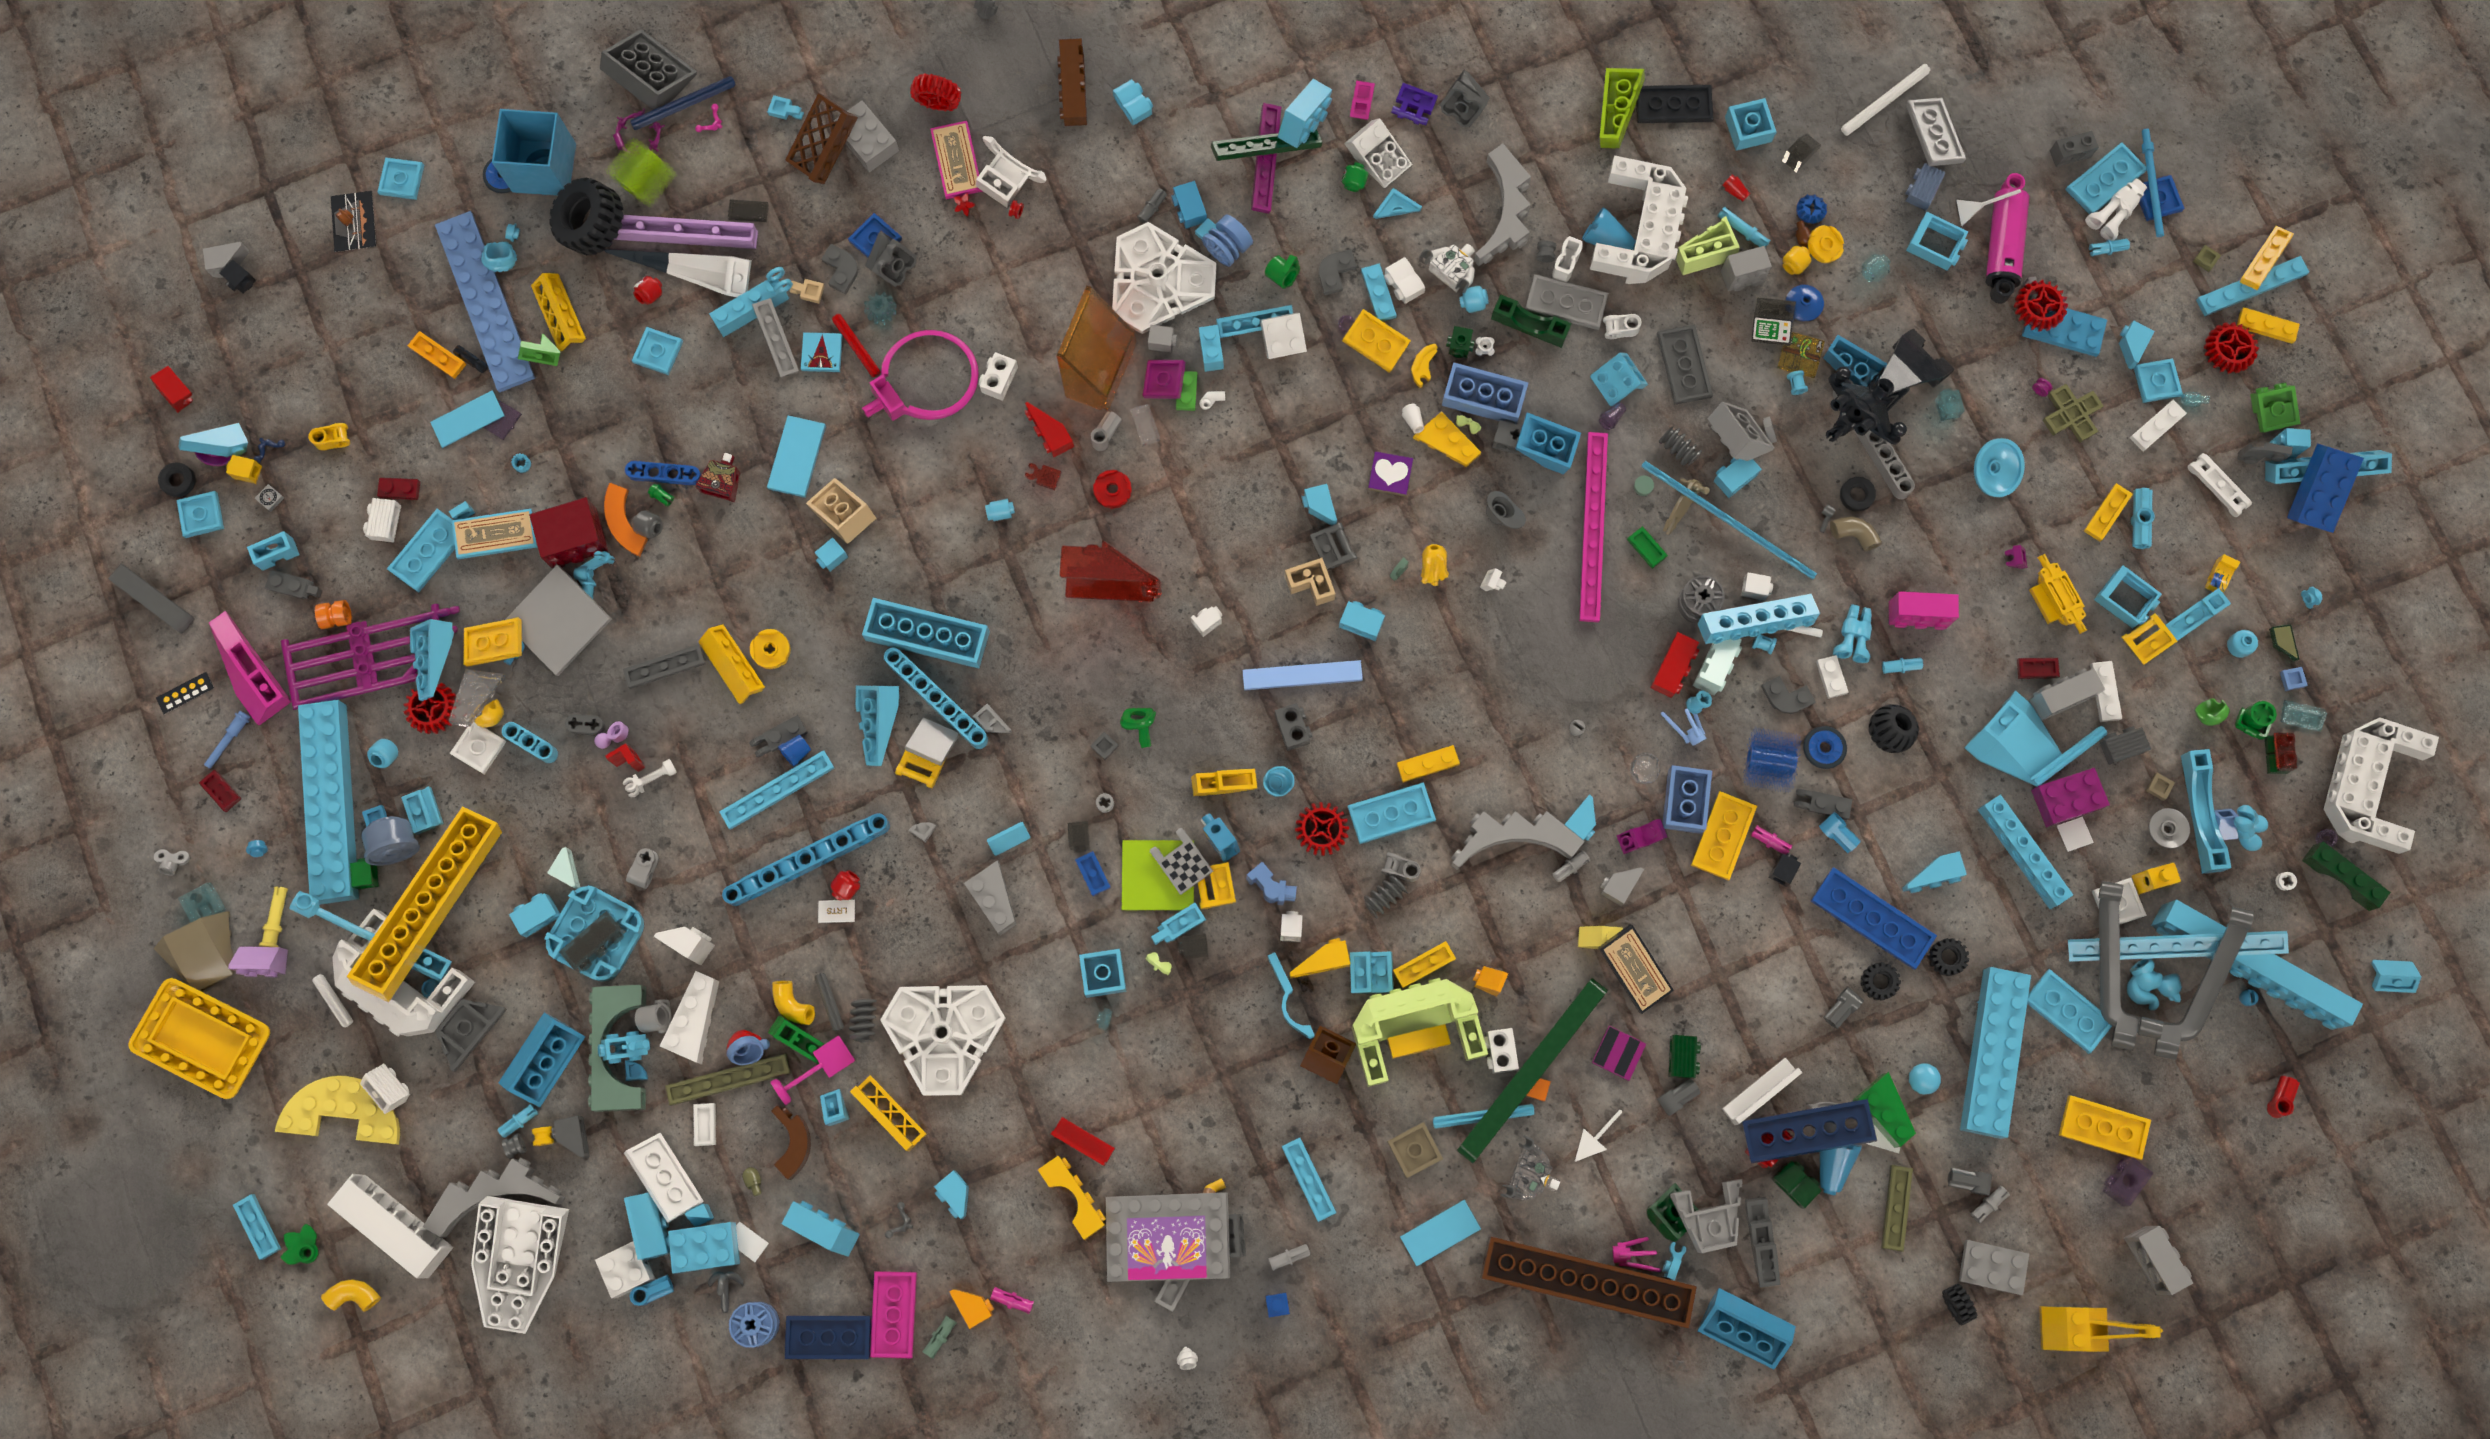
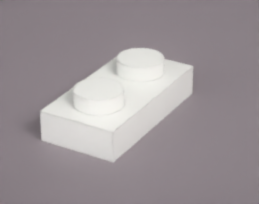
[1816,655,1848,699]

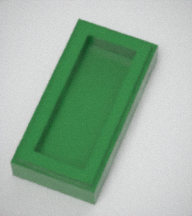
[1627,526,1668,569]

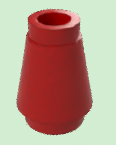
[1722,174,1751,202]

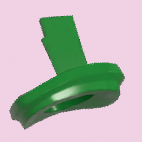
[1120,708,1156,748]

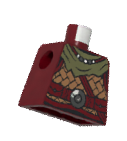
[695,453,740,503]

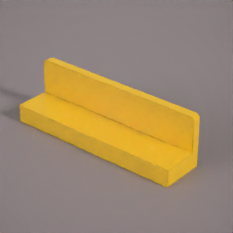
[699,624,765,704]

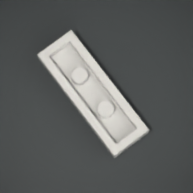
[2130,400,2187,452]
[2090,661,2122,722]

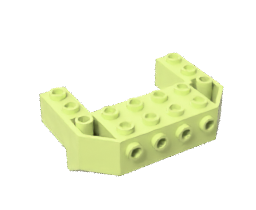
[1352,978,1488,1087]

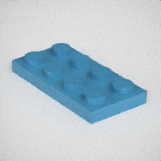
[2022,303,2107,357]

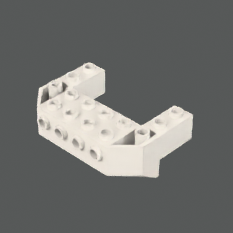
[1590,156,1688,284]
[2323,718,2439,854]
[332,908,475,1037]

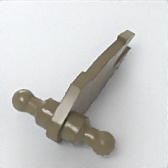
[1663,478,1710,535]

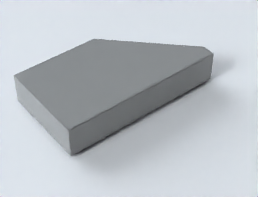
[972,704,1012,733]

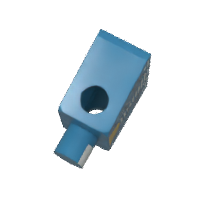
[1201,814,1240,862]

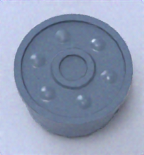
[361,816,420,866]

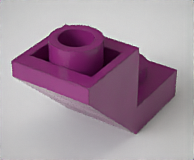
[1617,819,1668,854]

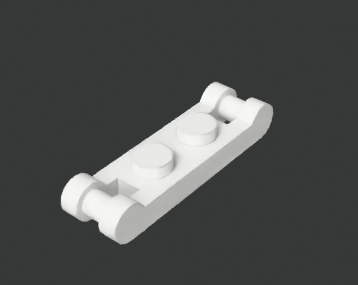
[2187,453,2252,517]

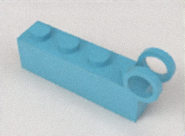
[709,267,793,337]

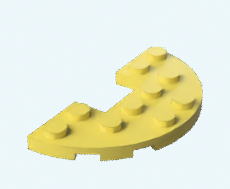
[275,1076,400,1145]

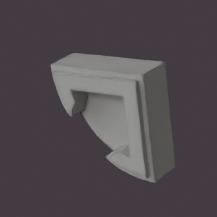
[1763,416,1777,443]
[908,822,937,843]

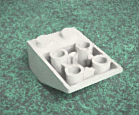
[1344,118,1413,188]

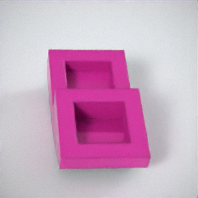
[1350,80,1375,120]

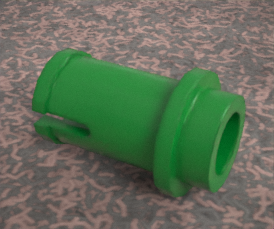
[648,484,674,507]

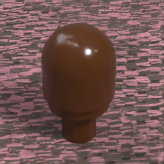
[1796,221,1811,247]

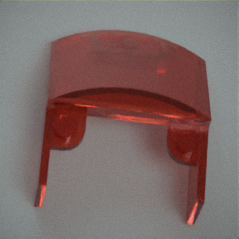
[1060,540,1162,602]

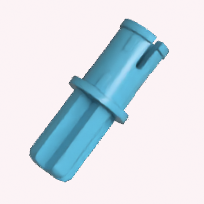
[2089,239,2130,256]
[1882,658,1923,674]
[497,1104,538,1138]

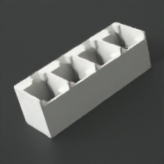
[327,1174,453,1278]

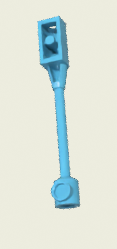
[289,891,452,982]

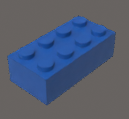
[2287,443,2364,533]

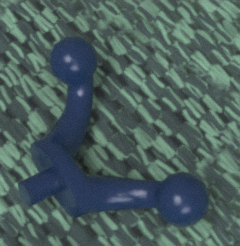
[253,438,285,463]

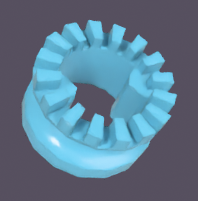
[511,453,531,473]

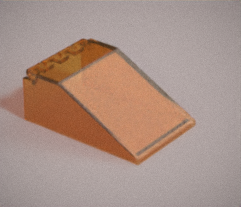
[1057,285,1136,410]

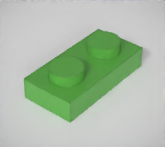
[1176,371,1198,411]

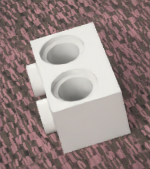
[979,352,1018,401]
[1484,1028,1519,1074]

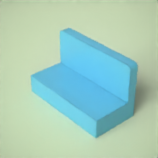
[2371,960,2421,993]

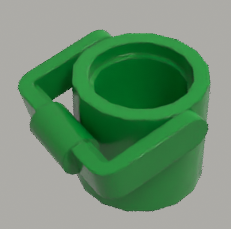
[1265,255,1300,289]
[2235,701,2277,740]

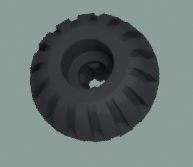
[1869,704,1919,753]

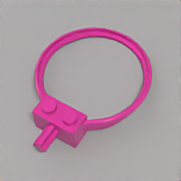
[862,330,979,421]

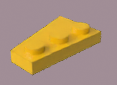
[1413,411,1481,467]

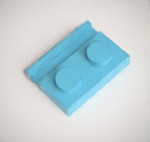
[401,786,444,835]

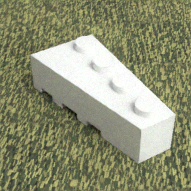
[660,971,719,1064]

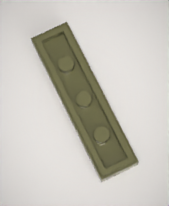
[1881,1165,1913,1252]

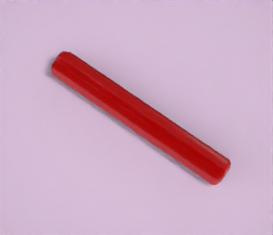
[832,314,881,378]

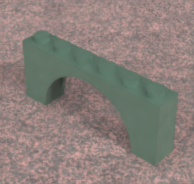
[588,985,646,1112]

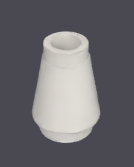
[1402,404,1424,433]

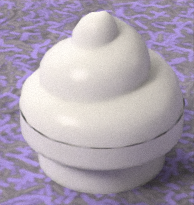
[1177,1346,1198,1370]

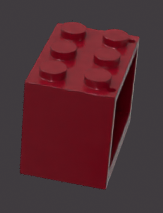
[529,497,608,568]

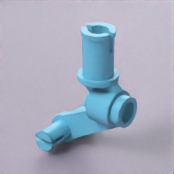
[573,551,615,599]

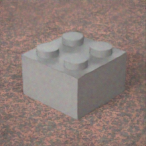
[1721,246,1772,291]

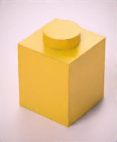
[226,455,262,484]

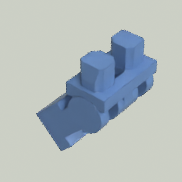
[1246,862,1297,905]

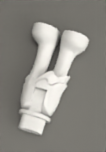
[2085,179,2147,241]

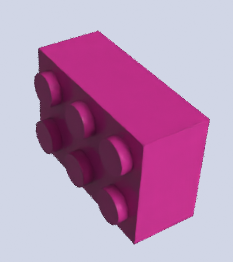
[1889,592,1959,630]

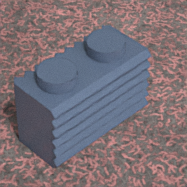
[1905,163,1945,211]

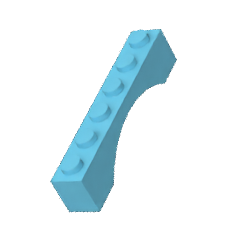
[2181,749,2231,874]

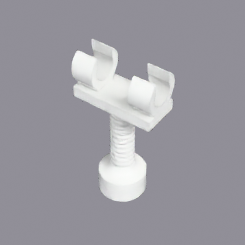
[623,759,677,797]

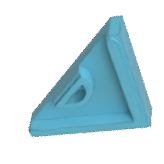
[1373,188,1422,219]

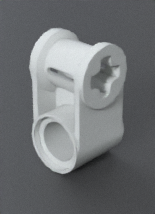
[1603,314,1641,339]

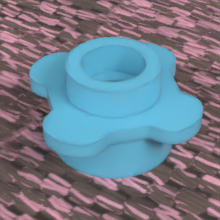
[2301,587,2322,609]

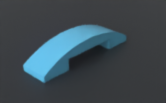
[2151,588,2231,641]

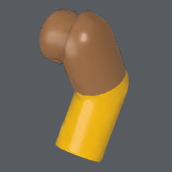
[1203,1178,1226,1193]

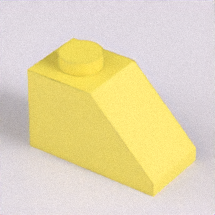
[1578,926,1623,949]

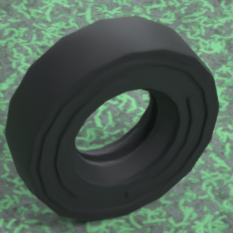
[158,462,196,497]
[1840,476,1876,512]

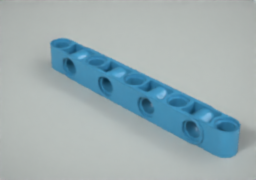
[722,813,890,906]

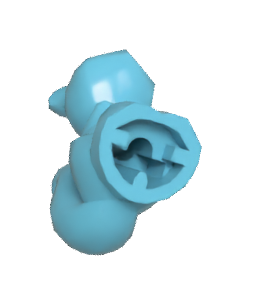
[2127,959,2182,1010]

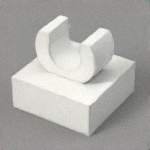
[1480,568,1506,591]

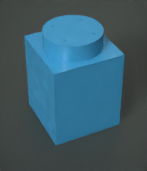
[492,109,576,196]

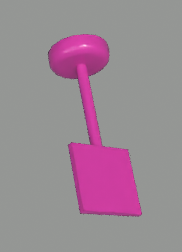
[770,1035,855,1106]

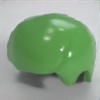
[2194,698,2230,726]

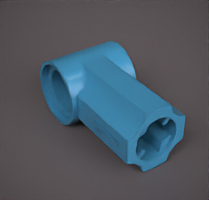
[1819,812,1861,853]
[630,1275,674,1306]

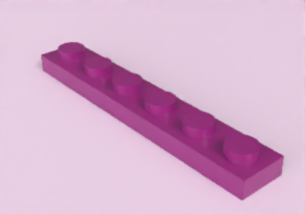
[1251,103,1282,214]

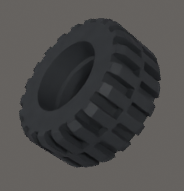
[549,177,624,256]

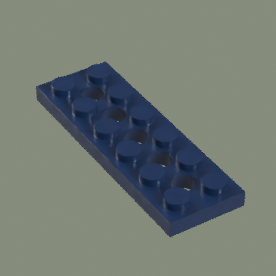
[1742,1099,1877,1164]

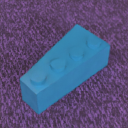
[1823,335,1887,386]

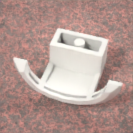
[976,136,1046,208]

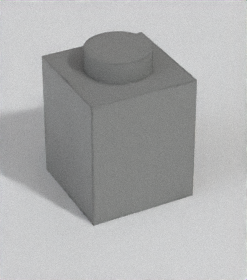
[1148,325,1177,353]

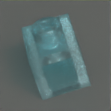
[1935,389,1965,421]

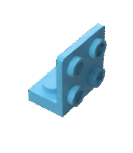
[1590,353,1648,406]

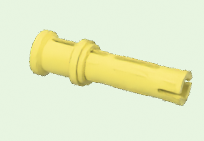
[259,887,288,947]

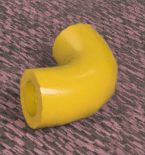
[772,981,815,1025]
[321,1279,381,1312]

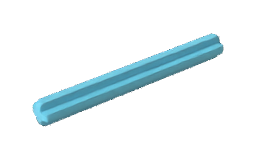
[2030,726,2108,787]
[1433,1104,1534,1128]

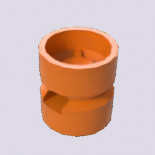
[315,600,352,629]

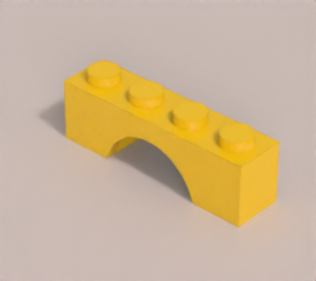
[1038,1155,1106,1240]

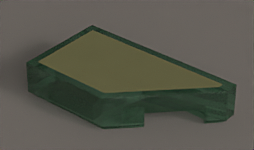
[2269,624,2300,661]

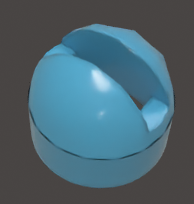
[2239,989,2259,1006]

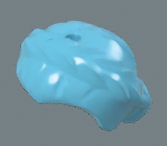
[481,242,517,272]

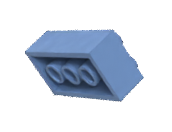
[1442,362,1528,425]

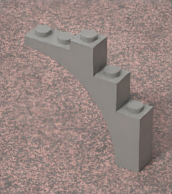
[1474,143,1531,266]
[1451,811,1585,870]
[423,1157,565,1237]

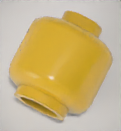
[1782,246,1811,275]

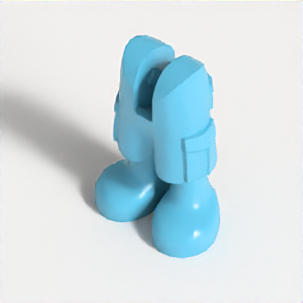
[1833,604,1872,663]
[2234,805,2268,851]

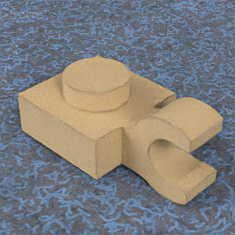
[790,279,824,304]

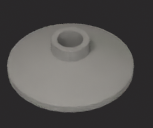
[2149,808,2190,848]

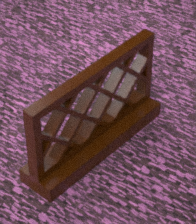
[785,93,858,184]

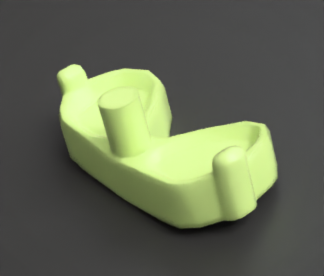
[1456,415,1481,434]
[1146,952,1172,975]

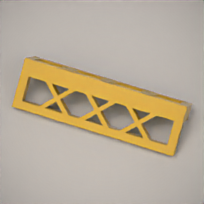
[531,273,586,351]
[850,1075,927,1151]

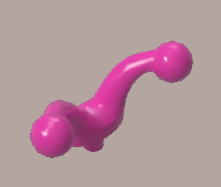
[695,104,722,132]

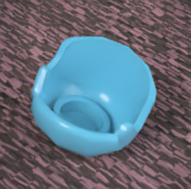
[1263,766,1294,797]
[1909,1063,1941,1095]

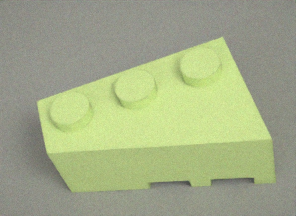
[1676,216,1740,275]

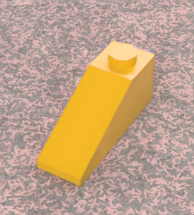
[1290,938,1350,979]

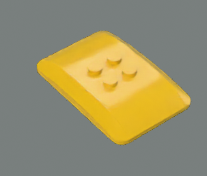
[128,978,270,1099]

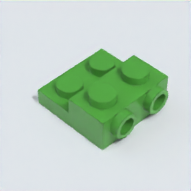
[2250,382,2301,432]

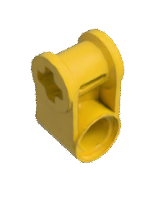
[308,423,350,450]

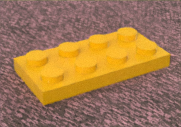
[1691,791,1757,881]
[2059,1095,2151,1160]

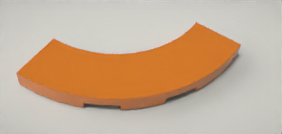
[604,483,648,557]

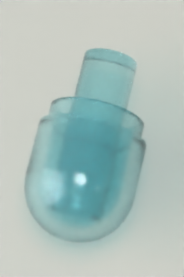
[2180,392,2210,407]

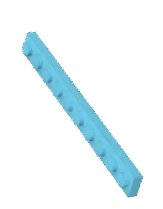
[2068,931,2289,962]

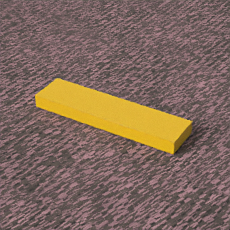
[2240,226,2294,290]

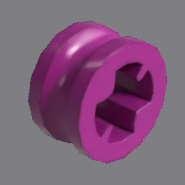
[2032,378,2053,397]

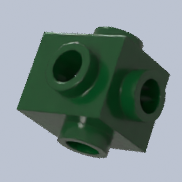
[1446,326,1475,358]

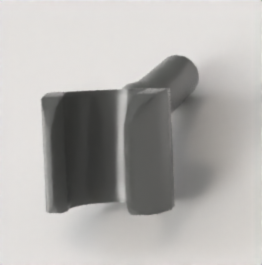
[1820,504,1835,533]

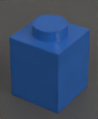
[1265,1292,1290,1318]

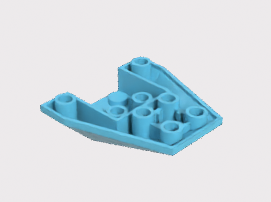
[1964,691,2062,787]

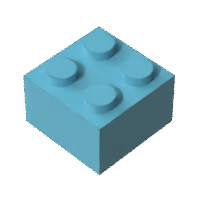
[1725,98,1776,151]
[1079,949,1127,998]

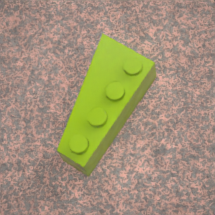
[1600,68,1645,148]

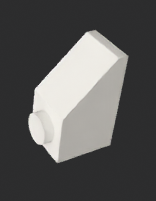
[1280,911,1302,942]

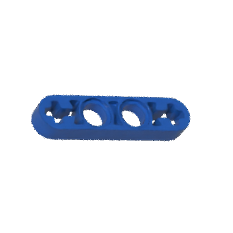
[625,461,702,485]

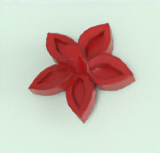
[954,193,975,216]

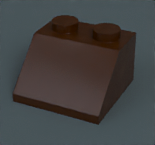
[1300,1026,1356,1084]

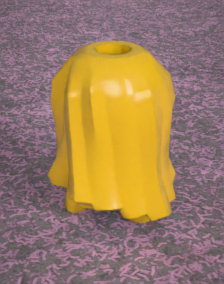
[1421,544,1449,586]

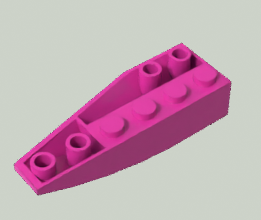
[209,611,291,725]

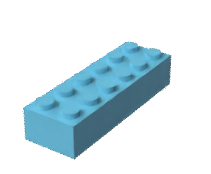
[862,598,990,668]

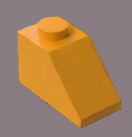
[1473,966,1508,997]
[949,1289,994,1329]

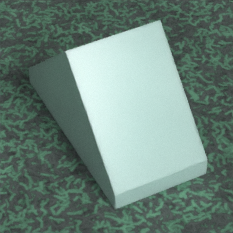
[547,847,580,889]

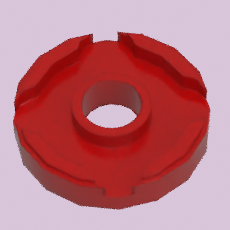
[1093,470,1132,509]

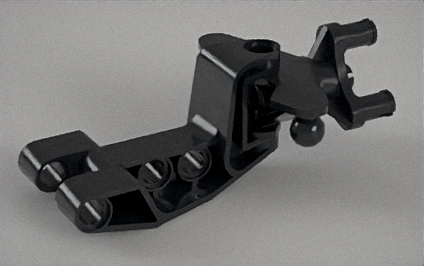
[1826,328,1955,445]

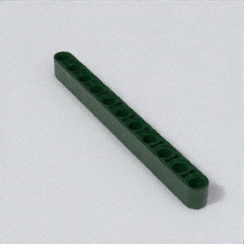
[1457,978,1608,1164]

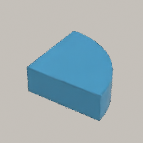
[625,1060,648,1081]

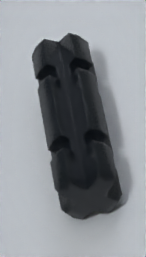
[453,345,488,373]

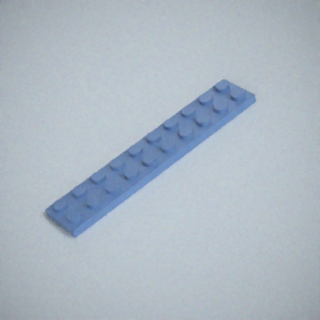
[435,211,535,393]

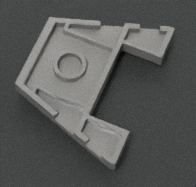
[1670,1179,1742,1253]

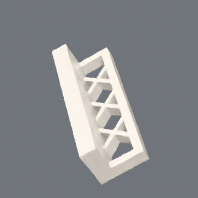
[1722,1058,1802,1125]

